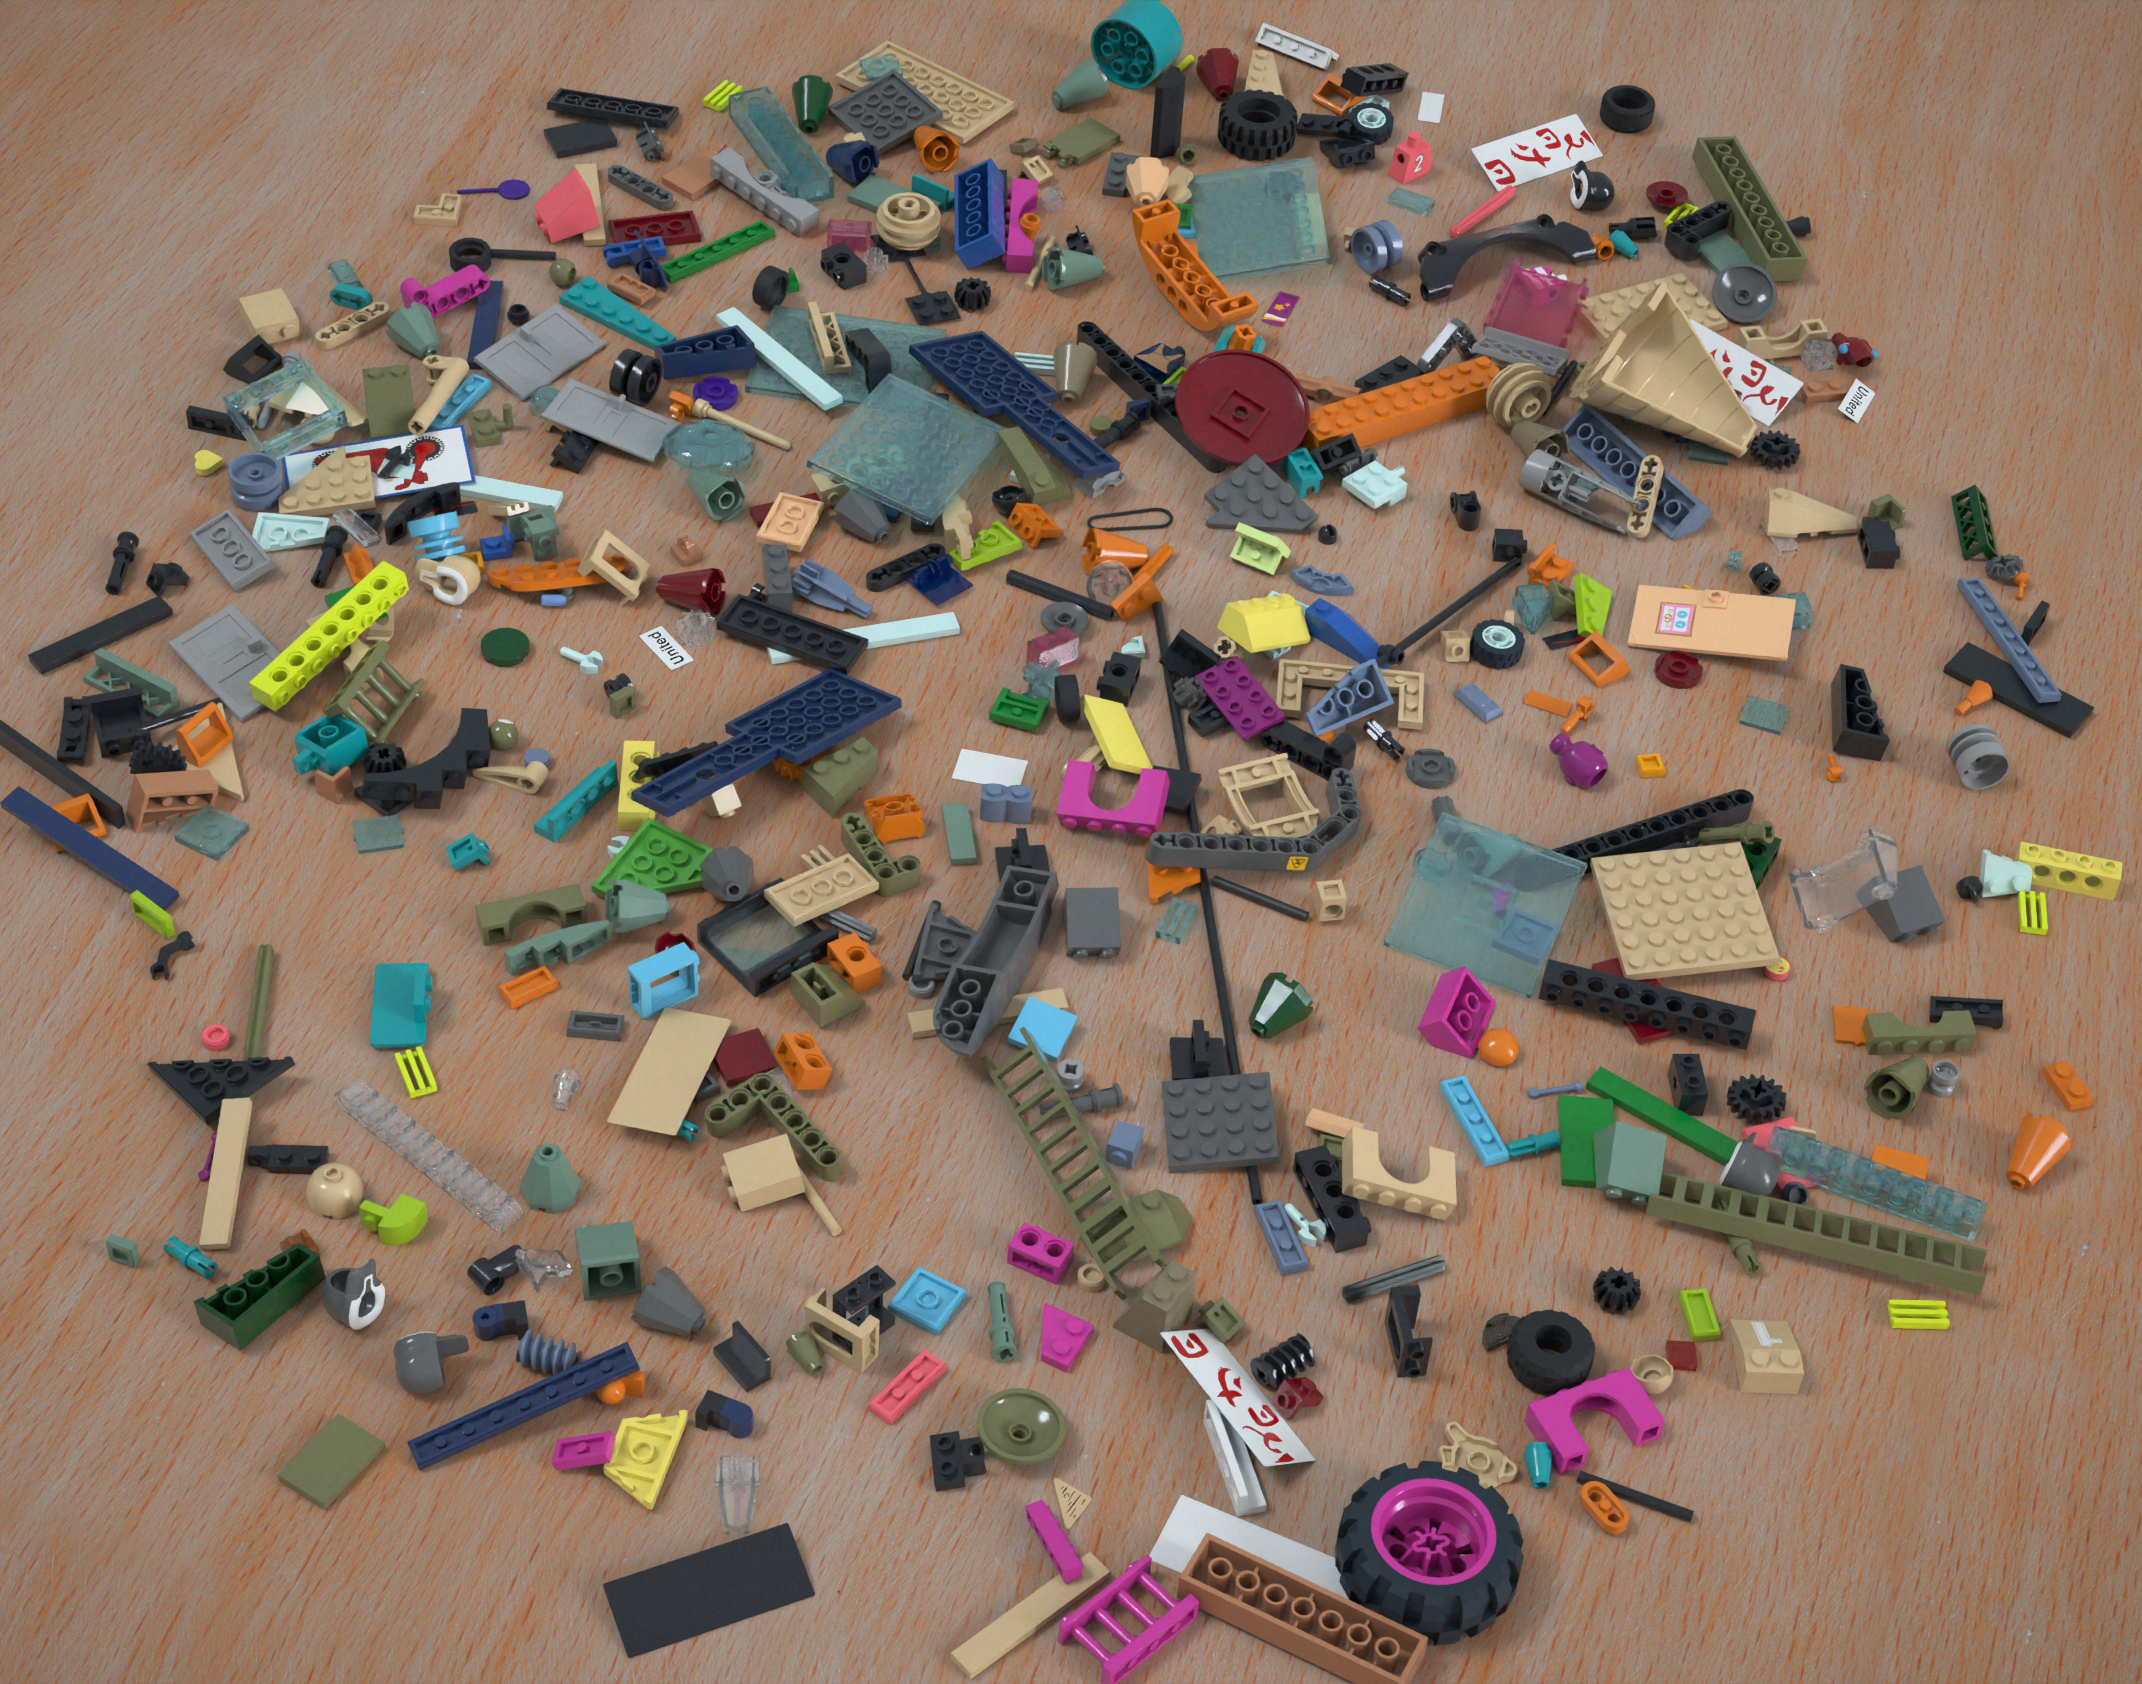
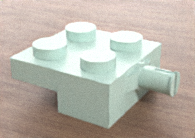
[1342,461,1407,509]

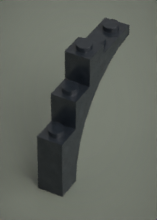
[362,708,491,809]

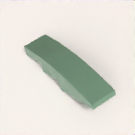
[504,920,612,975]

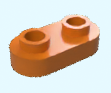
[1579,1481,1630,1534]

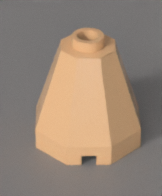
[1126,157,1169,208]

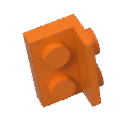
[1008,503,1062,548]
[1527,543,1575,593]

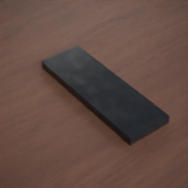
[547,88,679,129]
[716,594,869,675]
[1943,642,2095,738]

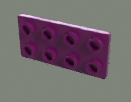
[1195,655,1285,740]

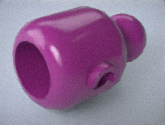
[1549,733,1608,789]

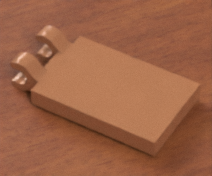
[661,141,742,201]

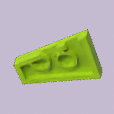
[949,520,1022,571]
[1573,573,1613,638]

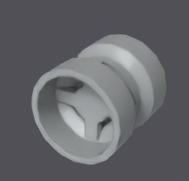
[1927,1060,1960,1098]

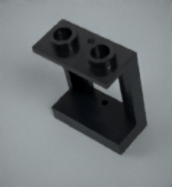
[832,1265,896,1355]
[1384,1285,1433,1378]

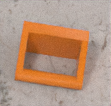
[1311,73,1365,117]
[1568,630,1631,687]
[175,702,233,768]
[49,793,107,853]

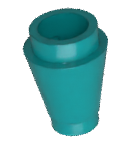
[1608,230,1640,259]
[1523,1442,1553,1489]

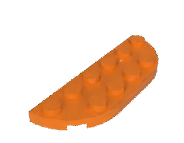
[487,553,631,592]

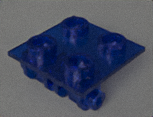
[906,554,973,606]

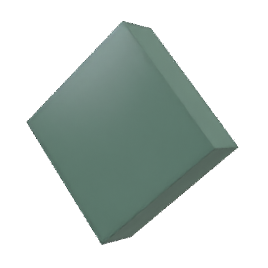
[106,1234,140,1268]

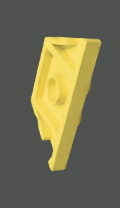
[603,1410,689,1510]

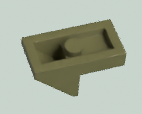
[1548,579,1576,621]

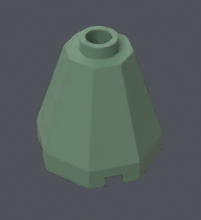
[386,302,440,359]
[605,879,670,933]
[520,1143,581,1214]

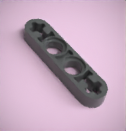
[608,165,674,211]

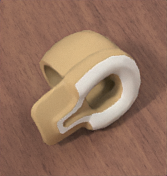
[415,555,481,605]

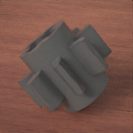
[1173,676,1203,707]

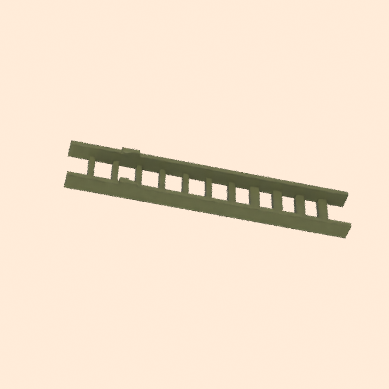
[981,1026,1167,1300]
[1646,1171,1987,1295]

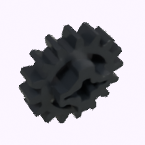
[1750,430,1800,470]
[129,742,187,774]
[1727,1074,1787,1124]

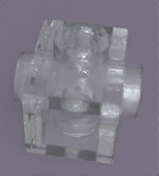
[1801,339,1838,371]

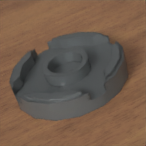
[1405,748,1456,789]

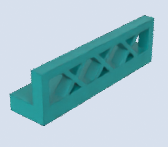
[534,760,618,843]

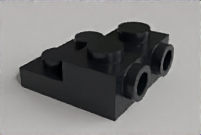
[1319,134,1375,168]

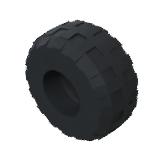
[1507,1310,1595,1394]

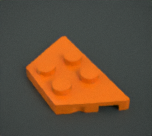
[1146,829,1201,905]

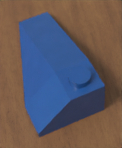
[1305,598,1391,669]

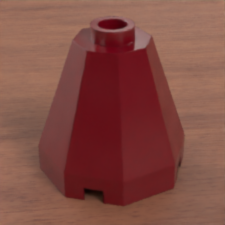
[1196,48,1239,100]

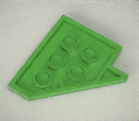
[591,818,713,898]

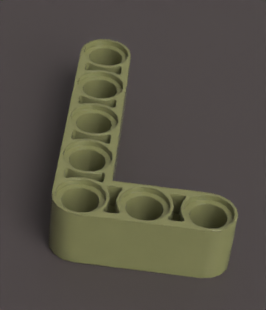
[705,1073,842,1181]

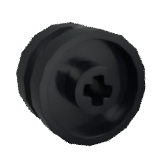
[609,348,662,406]

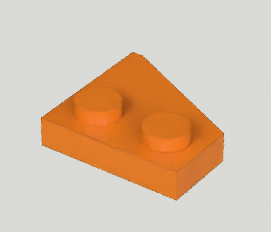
[1110,572,1164,621]

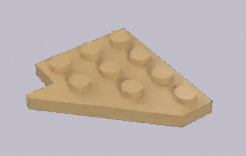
[278,446,376,517]

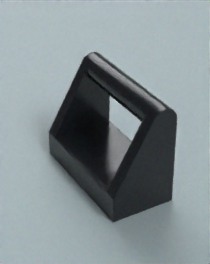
[223,335,283,386]

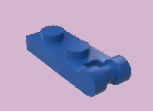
[602,236,666,268]

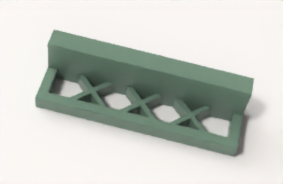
[83,648,180,719]

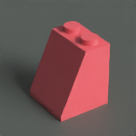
[533,169,600,243]

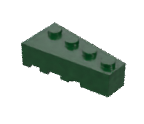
[194,1243,326,1350]

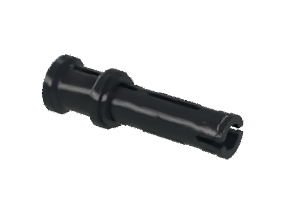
[1093,411,1141,449]
[311,525,348,588]
[105,532,139,595]

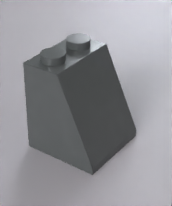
[1857,865,1945,943]
[1062,887,1121,959]

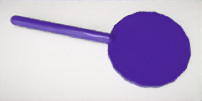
[457,179,530,200]

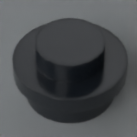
[507,304,530,324]
[1782,1181,1809,1205]

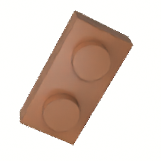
[1799,379,1848,404]

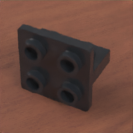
[1159,629,1221,679]
[995,828,1050,884]
[1169,1020,1226,1081]

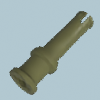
[1699,821,1775,845]

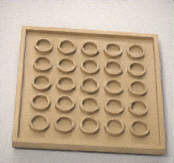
[1590,842,1780,980]

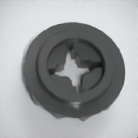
[1985,554,2023,578]

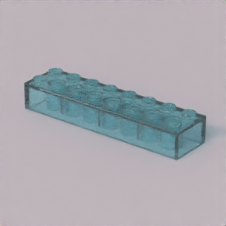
[729,86,834,203]

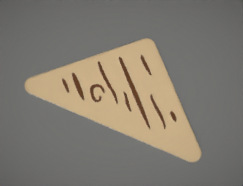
[1053,1478,1092,1529]

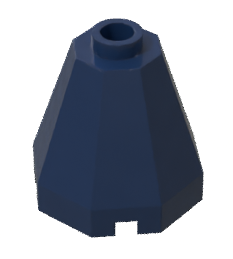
[826,140,880,185]

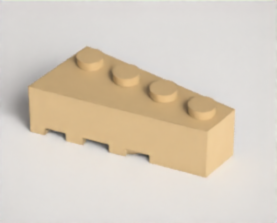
[1244,50,1283,96]

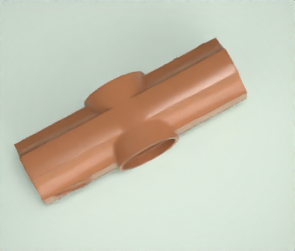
[1295,373,1362,405]

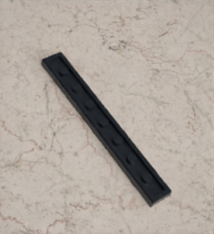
[0,720,125,829]

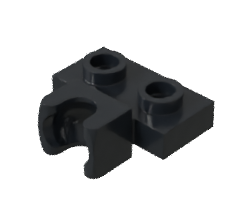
[930,1431,987,1492]

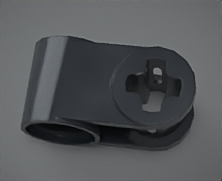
[1450,491,1481,531]

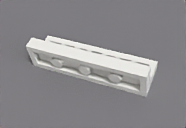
[1255,23,1339,70]
[1203,1399,1267,1517]

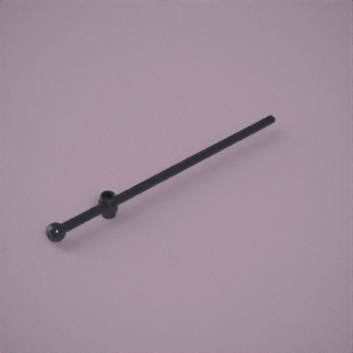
[1376,557,1521,669]

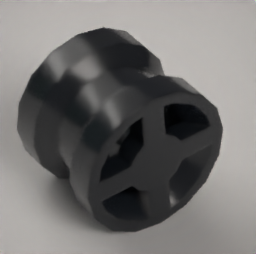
[604,673,634,698]

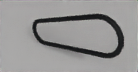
[1087,507,1173,531]

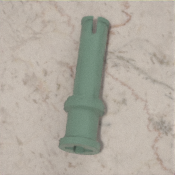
[987,1281,1017,1362]

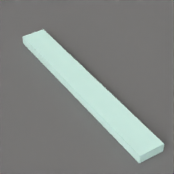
[716,307,843,411]
[377,458,563,513]
[766,612,960,664]

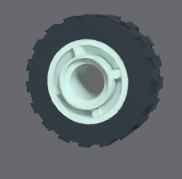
[1350,103,1394,146]
[1470,619,1525,669]

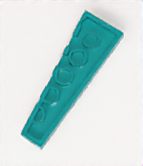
[559,276,676,350]

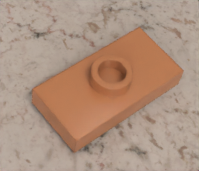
[607,272,655,306]

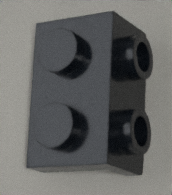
[550,430,599,474]

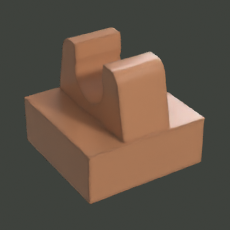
[670,534,703,567]

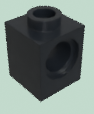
[1492,528,1527,562]

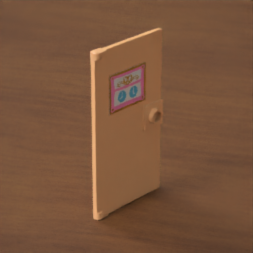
[1627,585,1796,662]

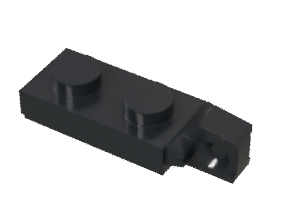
[247,1144,329,1174]

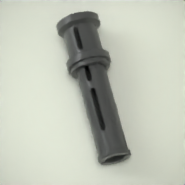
[1039,1083,1124,1119]

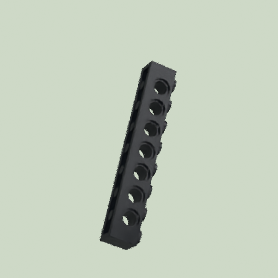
[1538,959,1756,1050]

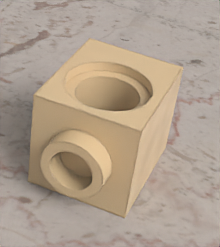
[1313,879,1347,922]

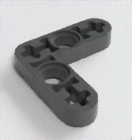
[1417,318,1477,374]

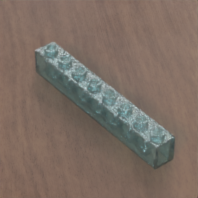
[1765,1125,1987,1242]

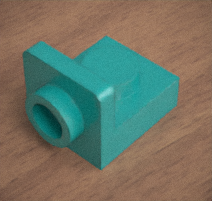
[446,832,490,871]

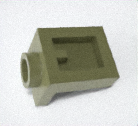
[1194,1297,1245,1343]

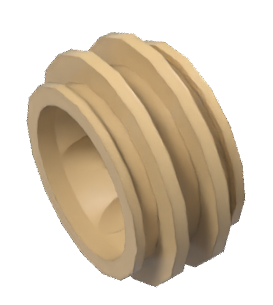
[876,192,941,251]
[1486,363,1552,428]

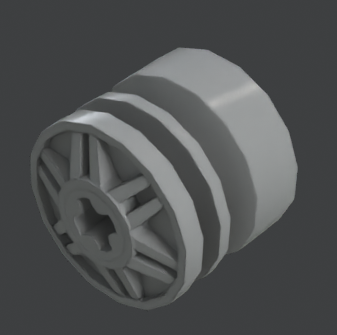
[1946,724,2011,790]

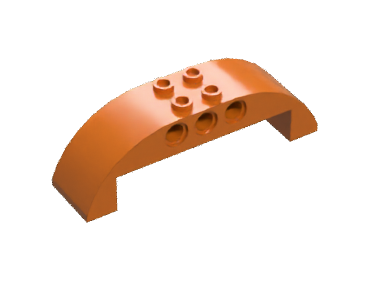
[1132,199,1259,331]

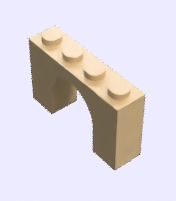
[1342,1126,1457,1221]

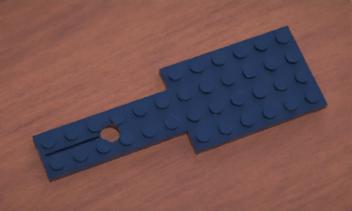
[908,331,1120,479]
[632,668,902,817]

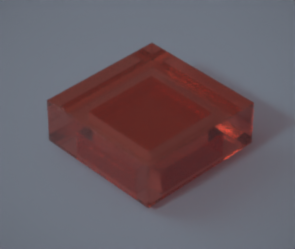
[1665,1340,1698,1371]

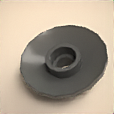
[1040,602,1088,636]

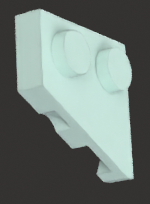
[1979,850,2032,898]

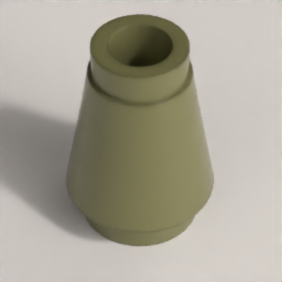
[786,1331,824,1376]

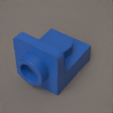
[479,525,516,561]

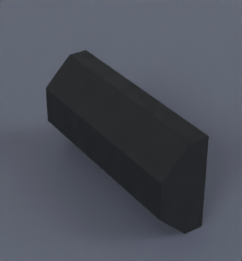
[1150,66,1186,159]

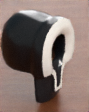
[1570,160,1615,211]

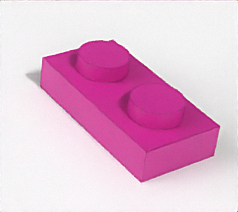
[551,1431,616,1471]

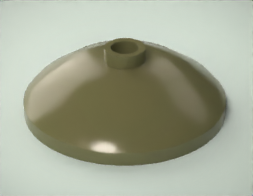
[977,1388,1066,1465]

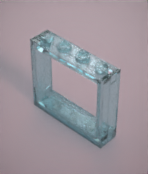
[223,357,348,460]

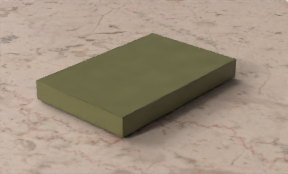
[277,1414,385,1510]

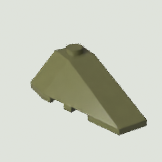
[997,426,1073,506]

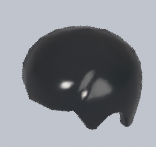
[991,485,1027,515]

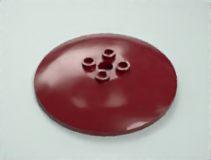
[1175,349,1310,466]

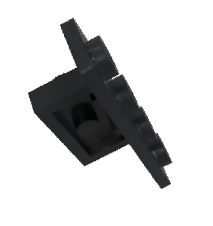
[634,741,719,780]

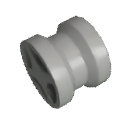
[1057,1059,1084,1093]

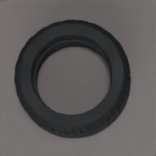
[1600,85,1655,133]

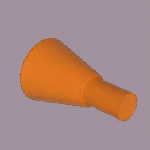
[1954,680,1993,716]

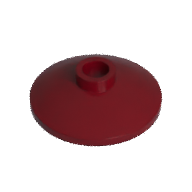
[1646,181,1688,207]

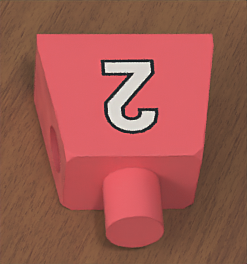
[1388,131,1431,185]

